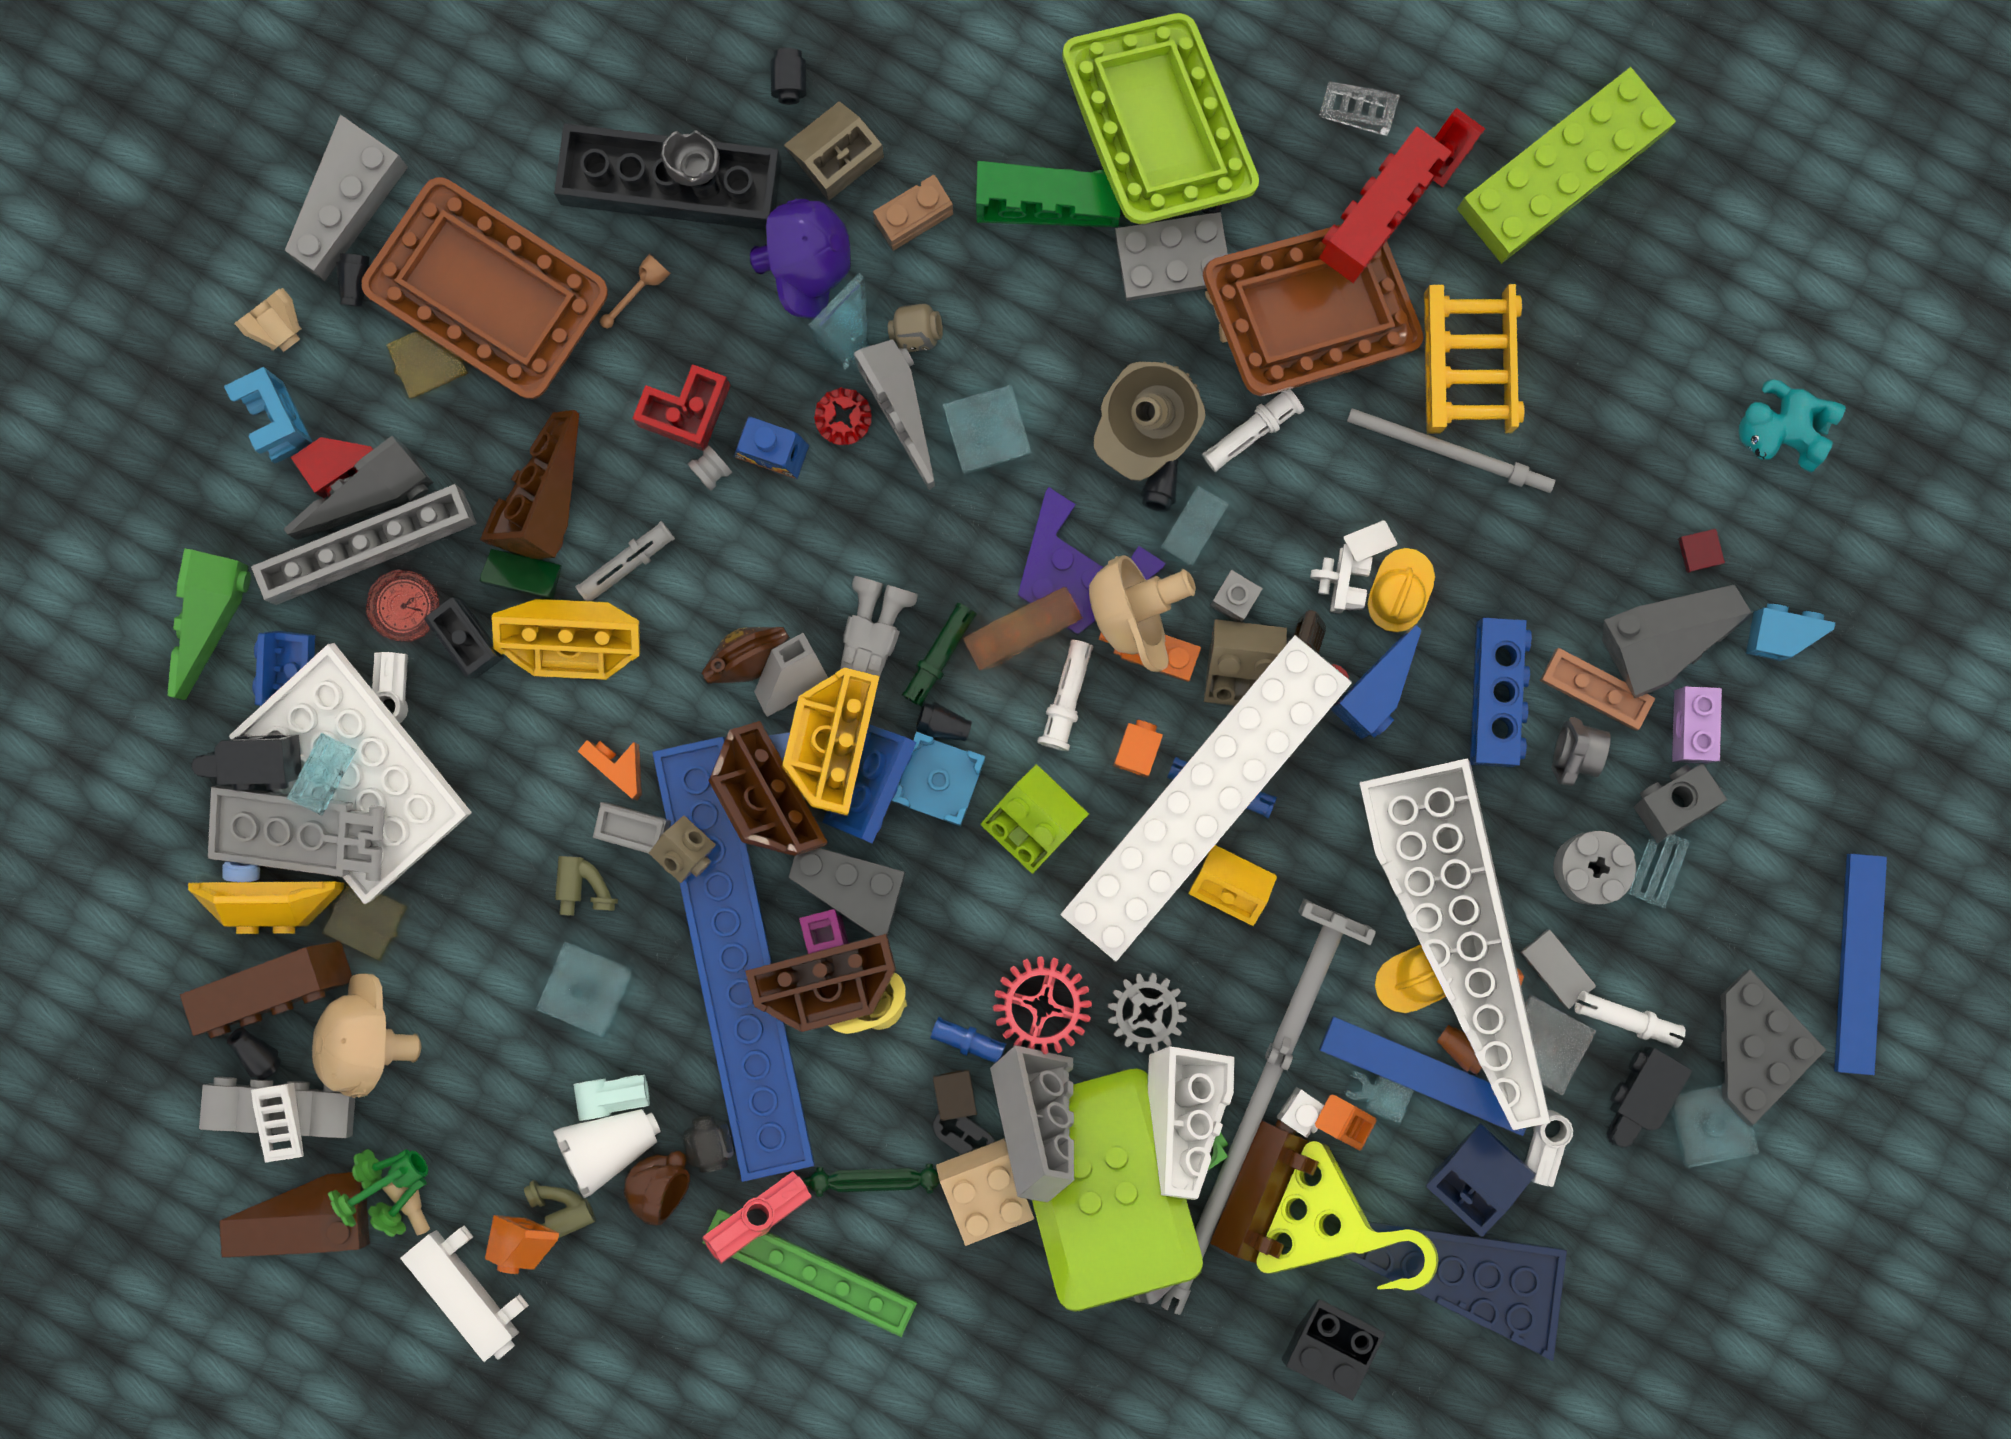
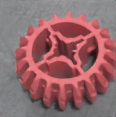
[993,956,1092,1054]

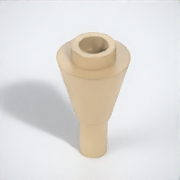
[382,1175,430,1236]

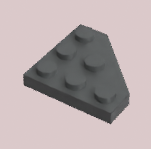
[1720,969,1826,1126]

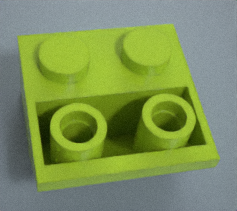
[980,764,1089,874]

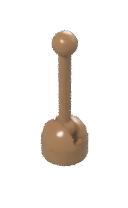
[600,254,671,329]

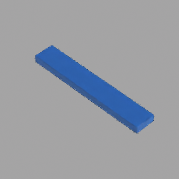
[1834,854,1887,1075]
[1319,1016,1526,1136]

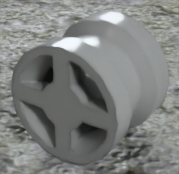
[687,445,732,491]

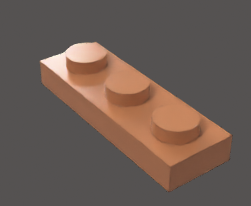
[1539,648,1655,731]

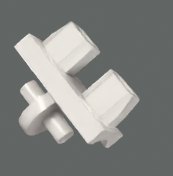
[1310,544,1373,614]

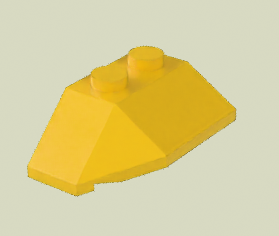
[492,599,640,680]
[782,667,880,815]
[188,881,344,934]

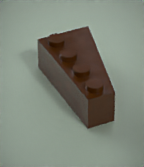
[179,941,352,1039]

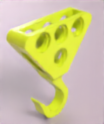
[1256,1141,1438,1290]

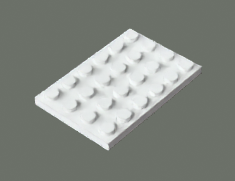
[229,643,472,905]

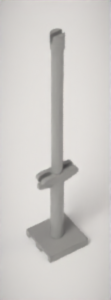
[1161,899,1376,1315]

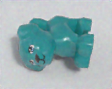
[1738,379,1846,473]

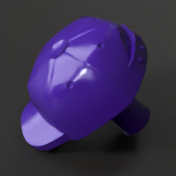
[750,198,851,320]

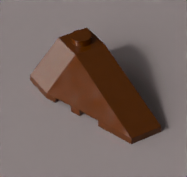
[480,410,579,559]
[219,1172,370,1258]

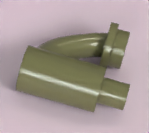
[555,856,618,916]
[524,1180,596,1239]

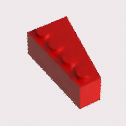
[1319,126,1452,284]

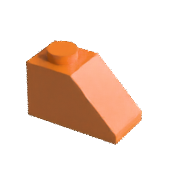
[485,1215,559,1274]

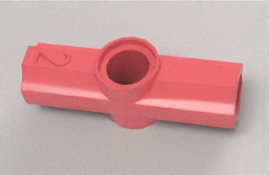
[702,1171,812,1264]

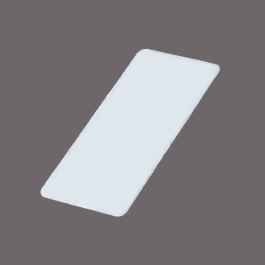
[1344,520,1397,562]

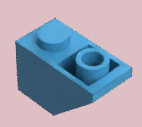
[1746,604,1835,661]

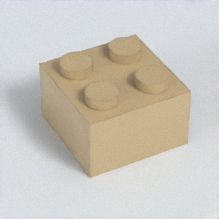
[936,1138,1034,1246]

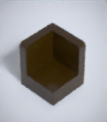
[933,1069,977,1121]

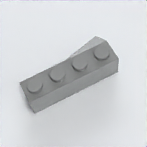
[990,1045,1074,1203]

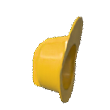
[1367,548,1435,632]
[1375,945,1446,1013]

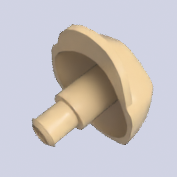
[1089,555,1196,672]
[312,974,422,1098]

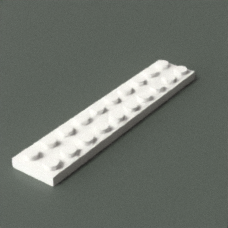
[1060,635,1352,961]

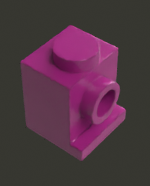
[799,909,849,954]

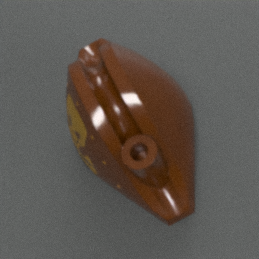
[702,627,790,683]

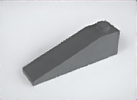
[284,436,434,540]
[1602,584,1752,698]

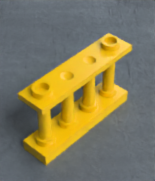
[1424,284,1524,434]

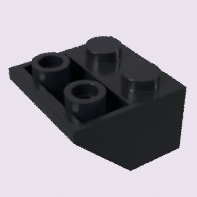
[1282,1298,1386,1401]

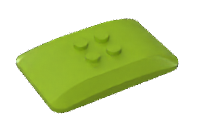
[1062,13,1259,224]
[1032,1068,1203,1311]

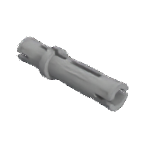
[575,521,675,602]

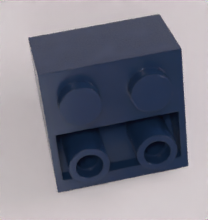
[1426,1123,1536,1237]

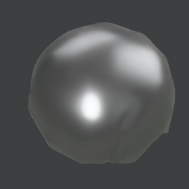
[661,130,720,186]

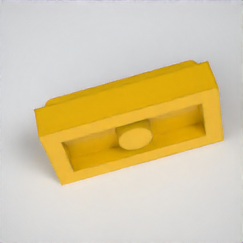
[1188,845,1277,926]

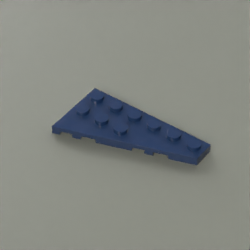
[1343,1221,1567,1361]

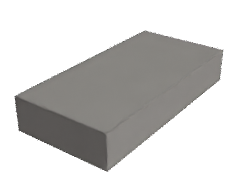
[593,802,671,854]
[1520,929,1596,1009]

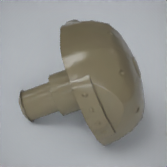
[1094,361,1206,481]

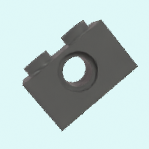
[1633,763,1727,844]

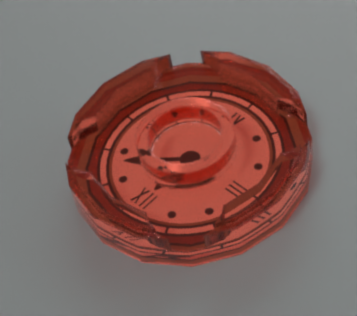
[366,570,439,642]

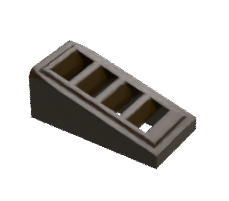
[1294,610,1326,654]

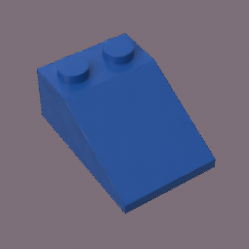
[1331,625,1422,739]

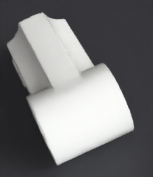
[372,652,408,723]
[1525,1110,1573,1187]

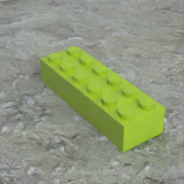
[1457,67,1676,264]

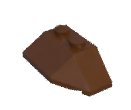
[708,721,828,856]
[745,934,896,1032]

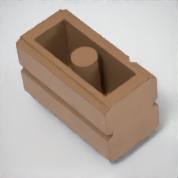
[873,175,953,251]

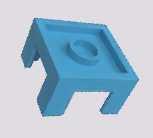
[224,367,313,464]
[892,732,985,827]

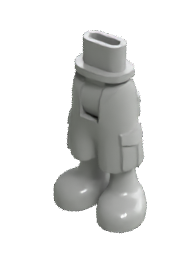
[840,576,918,678]

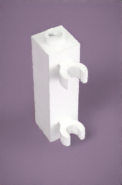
[400,1225,529,1362]

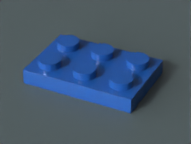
[822,724,916,844]

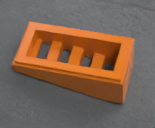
[1315,1095,1377,1151]

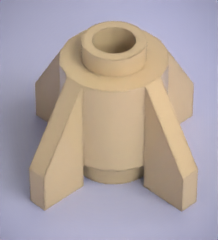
[234,288,302,352]

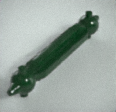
[802,1164,940,1197]

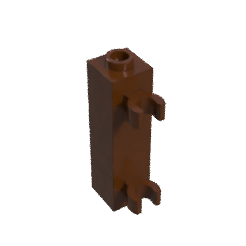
[1210,1119,1319,1264]

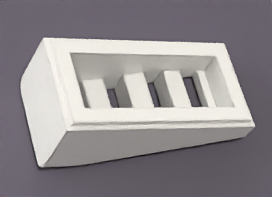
[251,1083,304,1163]

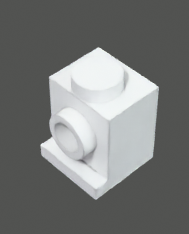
[1276,1087,1324,1138]

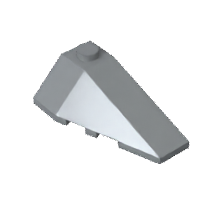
[854,339,935,490]

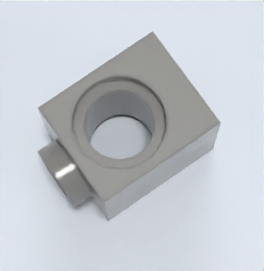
[1210,570,1263,622]

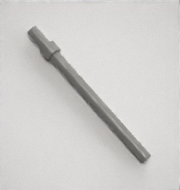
[1347,408,1555,493]

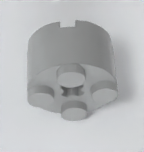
[1553,831,1636,905]

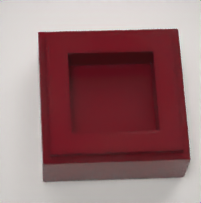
[1678,529,1725,573]

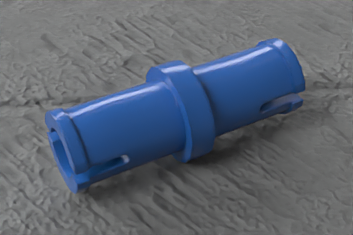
[930,1017,1007,1063]

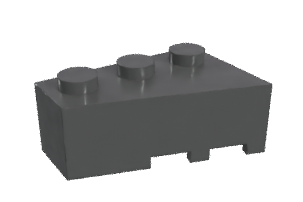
[789,848,906,936]

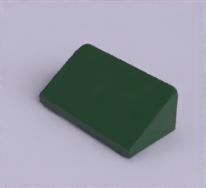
[479,549,562,600]

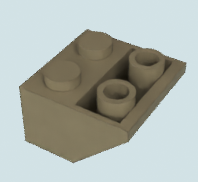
[784,101,884,201]
[1204,619,1287,706]

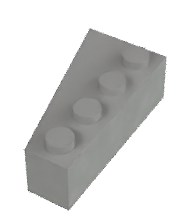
[285,115,408,281]

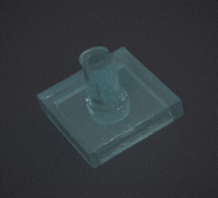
[536,942,633,1037]

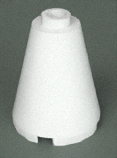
[553,1109,661,1198]

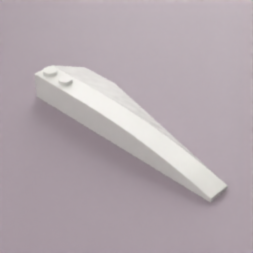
[1360,758,1550,1130]

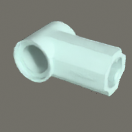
[573,1074,650,1121]

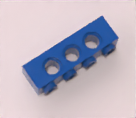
[1470,618,1532,767]

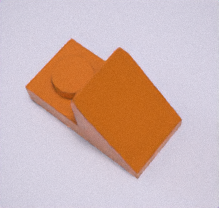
[578,740,642,800]

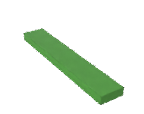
[702,1208,917,1337]

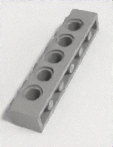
[251,484,477,605]

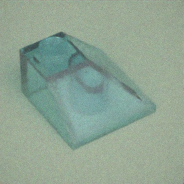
[809,273,869,370]

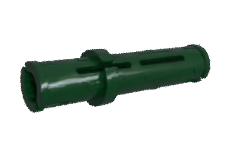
[902,603,977,707]

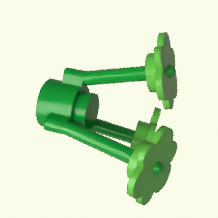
[328,1149,428,1237]

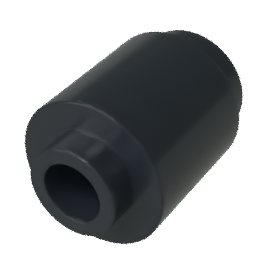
[770,48,807,105]

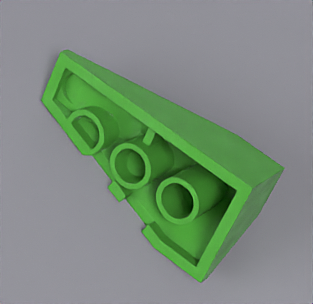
[167,548,251,700]

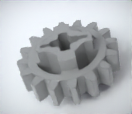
[1107,973,1187,1052]

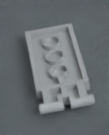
[208,785,385,881]

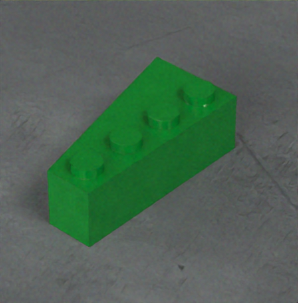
[976,161,1120,227]

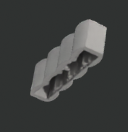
[199,1077,355,1138]

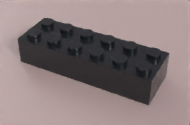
[554,124,782,230]

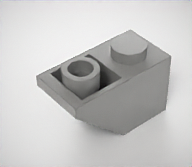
[754,633,828,717]

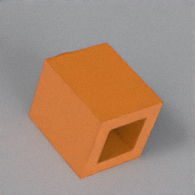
[1113,720,1163,778]

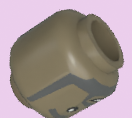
[888,304,943,352]

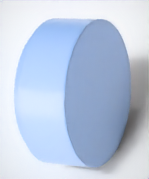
[222,861,260,882]

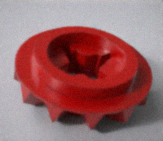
[814,387,872,445]

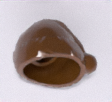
[624,1151,690,1226]

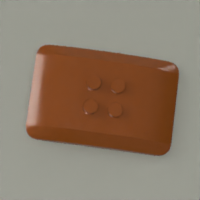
[362,177,608,399]
[1203,224,1423,396]

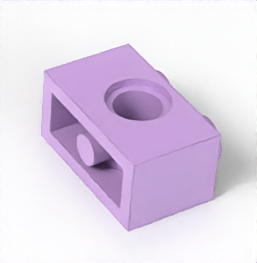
[1672,686,1722,764]

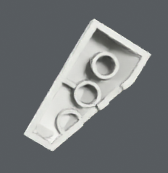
[1148,1046,1234,1200]

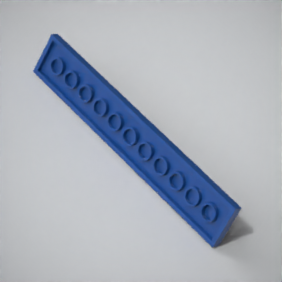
[652,737,815,1182]

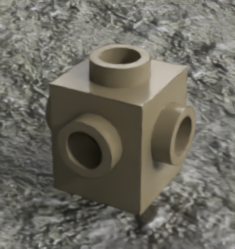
[649,816,716,883]

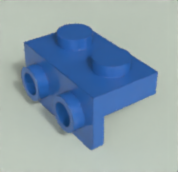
[252,631,315,706]

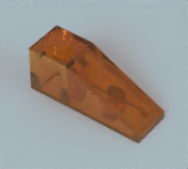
[963,587,1083,671]

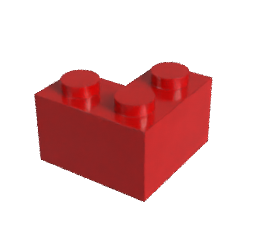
[632,364,731,451]

